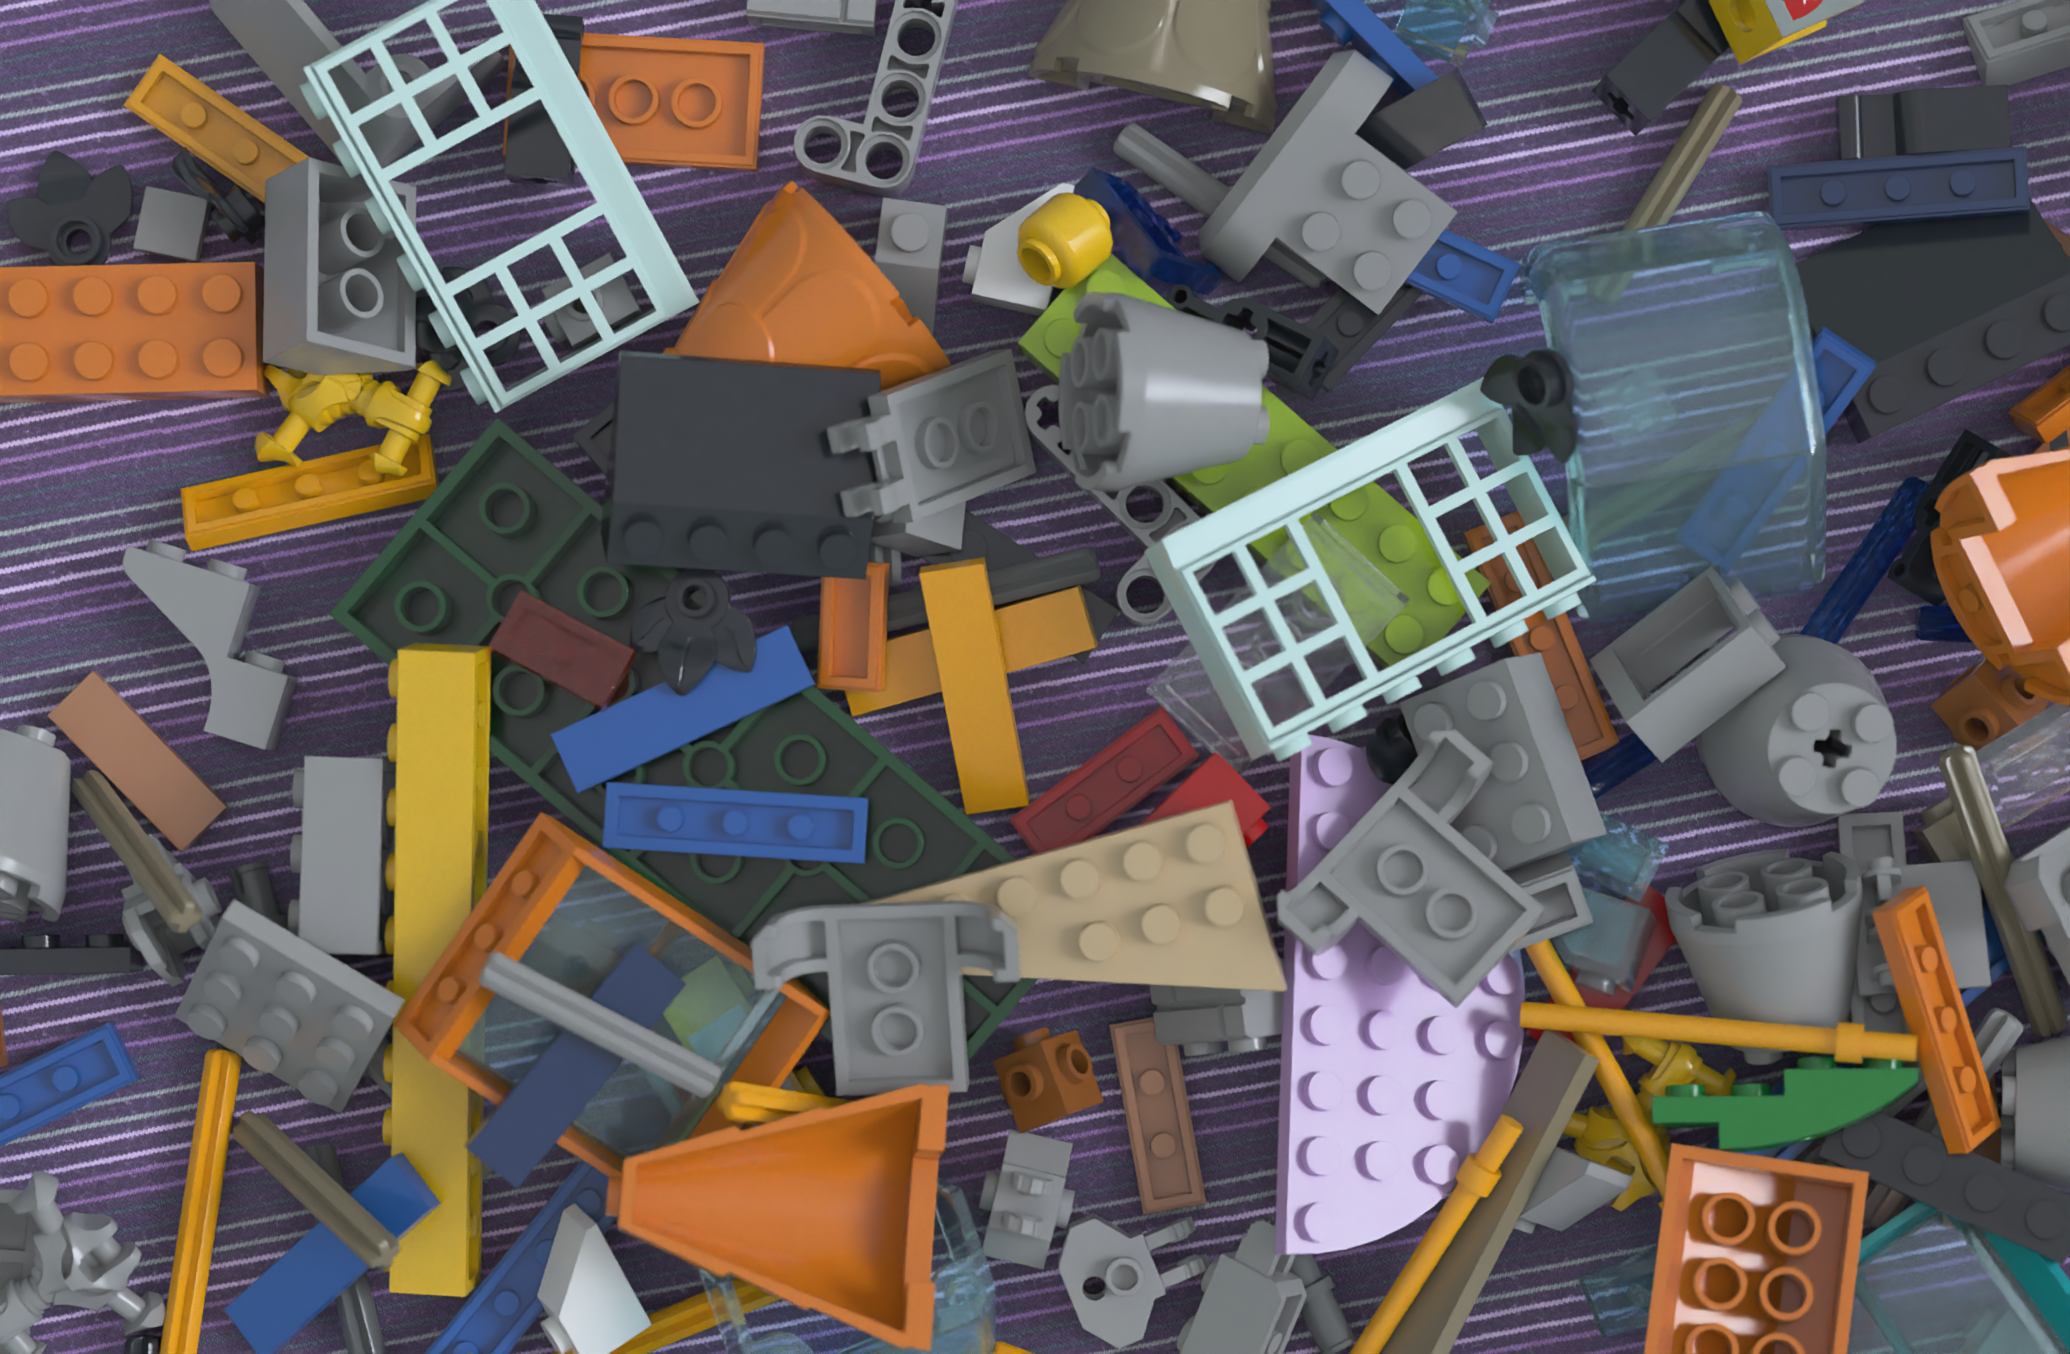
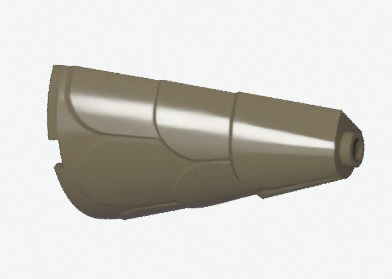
[1027,0,1279,135]

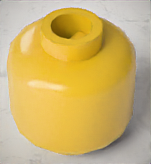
[1017,192,1113,289]

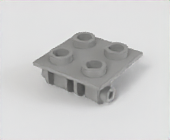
[1856,857,1991,996]

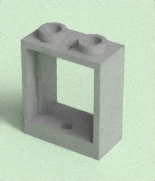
[1589,566,1786,763]

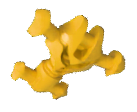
[254,360,452,476]
[1562,1036,1737,1211]

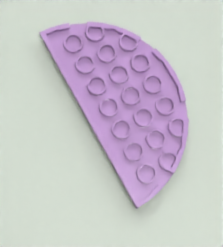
[1275,734,1525,1255]

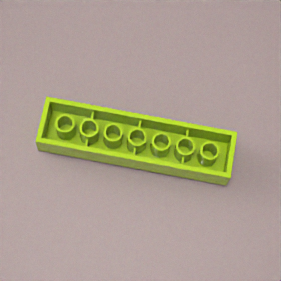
[1018,254,1491,669]

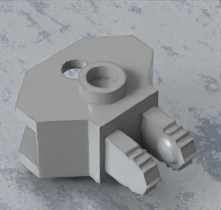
[121,834,222,987]
[979,1127,1075,1270]
[1058,1213,1210,1349]

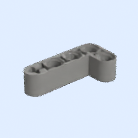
[793,0,959,197]
[1025,385,1218,626]

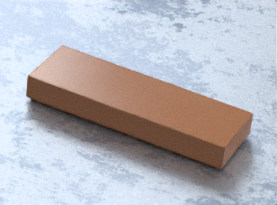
[47,671,230,852]
[1109,1016,1206,1215]

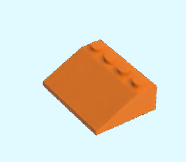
[1644,1143,1869,1354]

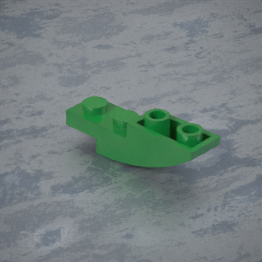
[1652,1057,1918,1153]

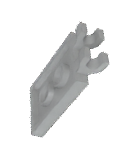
[827,349,1036,523]

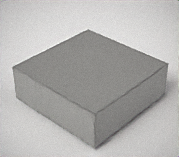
[133,186,212,263]

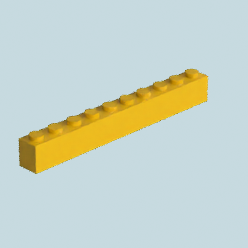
[382,643,491,1297]

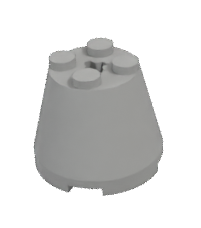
[1059,292,1270,491]
[1696,634,1896,827]
[0,725,71,923]
[1665,848,1864,1065]
[2000,1036,2070,1193]

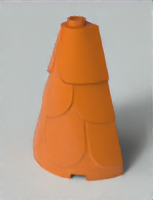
[662,180,952,392]
[1931,445,2070,706]
[606,1083,949,1351]

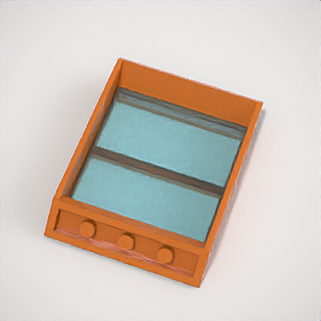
[393,812,831,1176]

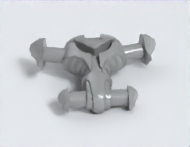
[0,1171,166,1354]

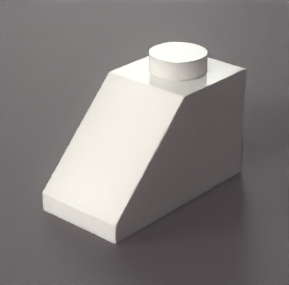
[962,183,1075,316]
[537,1203,652,1354]

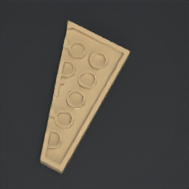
[860,799,1287,991]

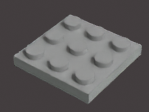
[174,899,405,1114]

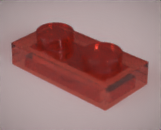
[489,590,636,712]

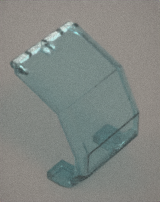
[1520,211,1827,625]

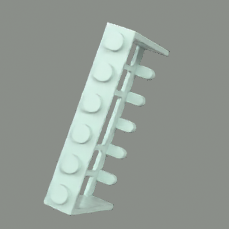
[300,0,699,413]
[1144,377,1597,762]

